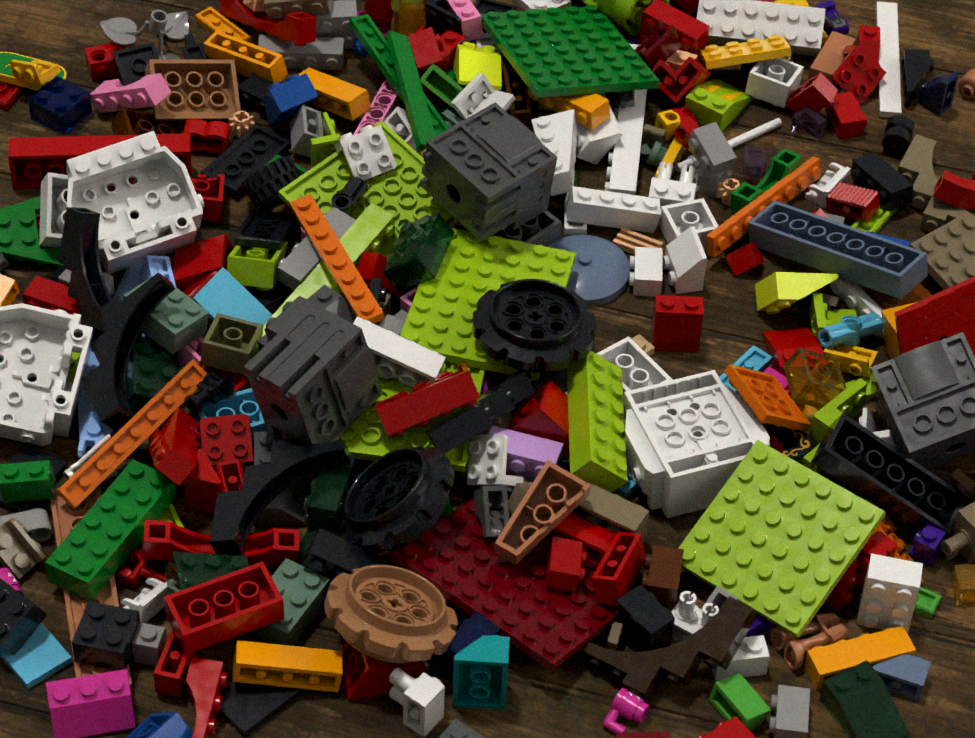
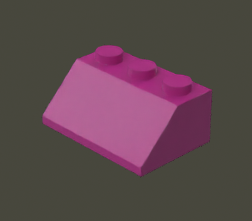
[46,669,136,738]

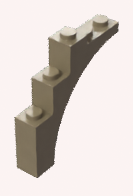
[898,134,975,232]

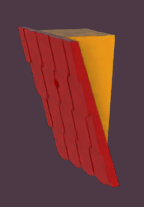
[881,276,975,359]

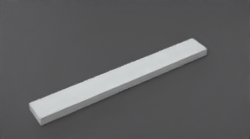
[876,1,902,118]

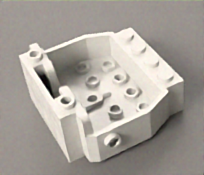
[66,131,205,275]
[0,303,93,446]
[623,370,770,518]

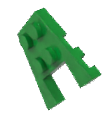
[0,196,63,269]

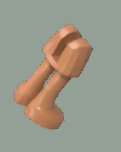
[770,613,850,670]

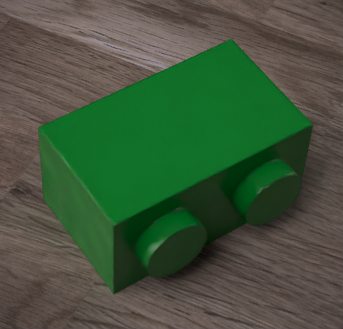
[0,460,56,503]

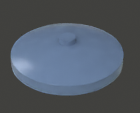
[548,235,630,306]

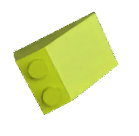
[453,42,502,91]
[755,272,838,315]

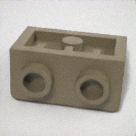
[0,518,46,580]

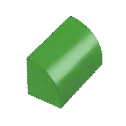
[420,64,464,108]
[708,673,771,731]

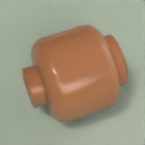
[958,69,975,100]

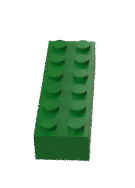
[45,459,177,601]

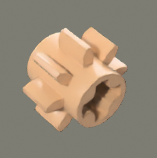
[228,111,255,138]
[716,178,740,206]

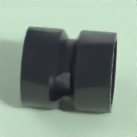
[882,115,915,156]

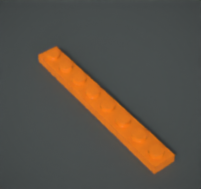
[706,156,822,258]
[290,194,385,324]
[56,359,207,509]

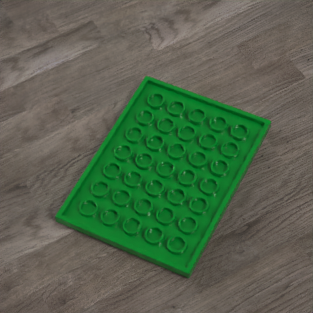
[480,5,660,98]

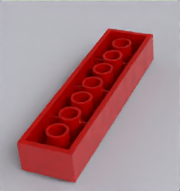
[8,133,193,189]

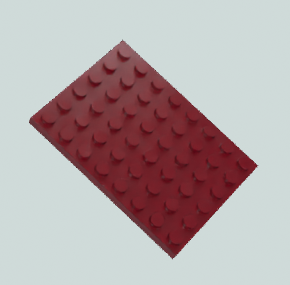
[391,498,636,672]

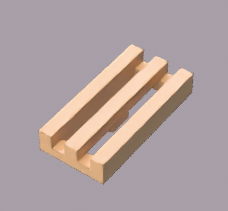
[613,227,663,255]

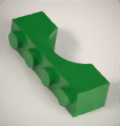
[731,148,802,215]

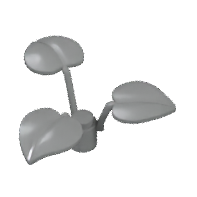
[100,10,189,59]

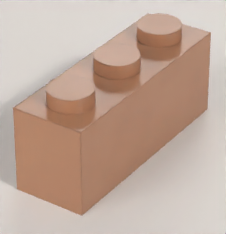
[808,31,856,86]

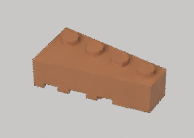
[494,460,592,565]

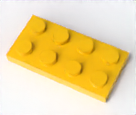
[700,35,792,69]

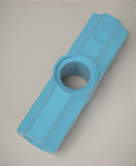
[817,312,883,349]

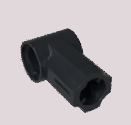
[331,176,368,217]

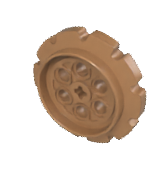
[324,565,458,664]

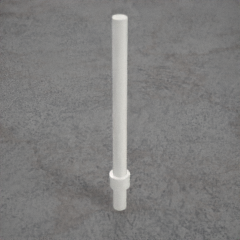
[675,118,782,173]

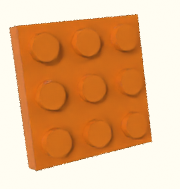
[724,364,811,432]

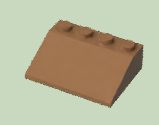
[145,59,241,121]

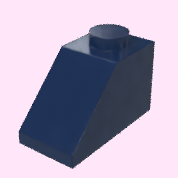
[919,72,959,116]

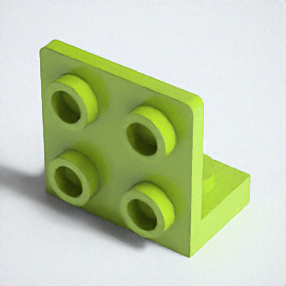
[310,112,340,168]
[809,293,861,346]

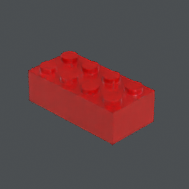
[164,561,284,655]

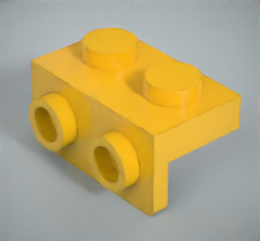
[10,59,61,85]
[823,344,879,378]

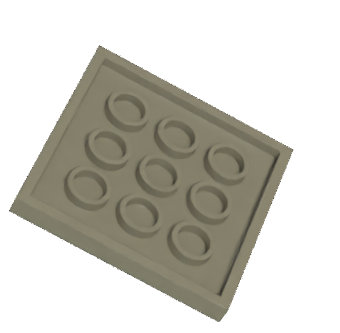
[908,212,975,290]

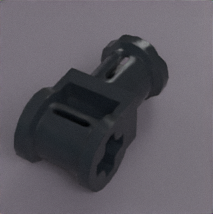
[184,372,235,415]

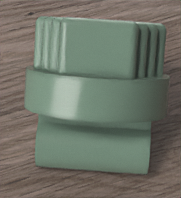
[640,141,668,167]

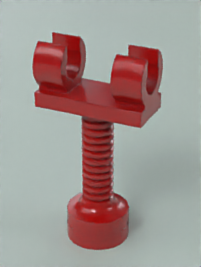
[116,549,188,594]

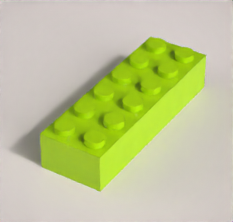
[567,351,628,493]

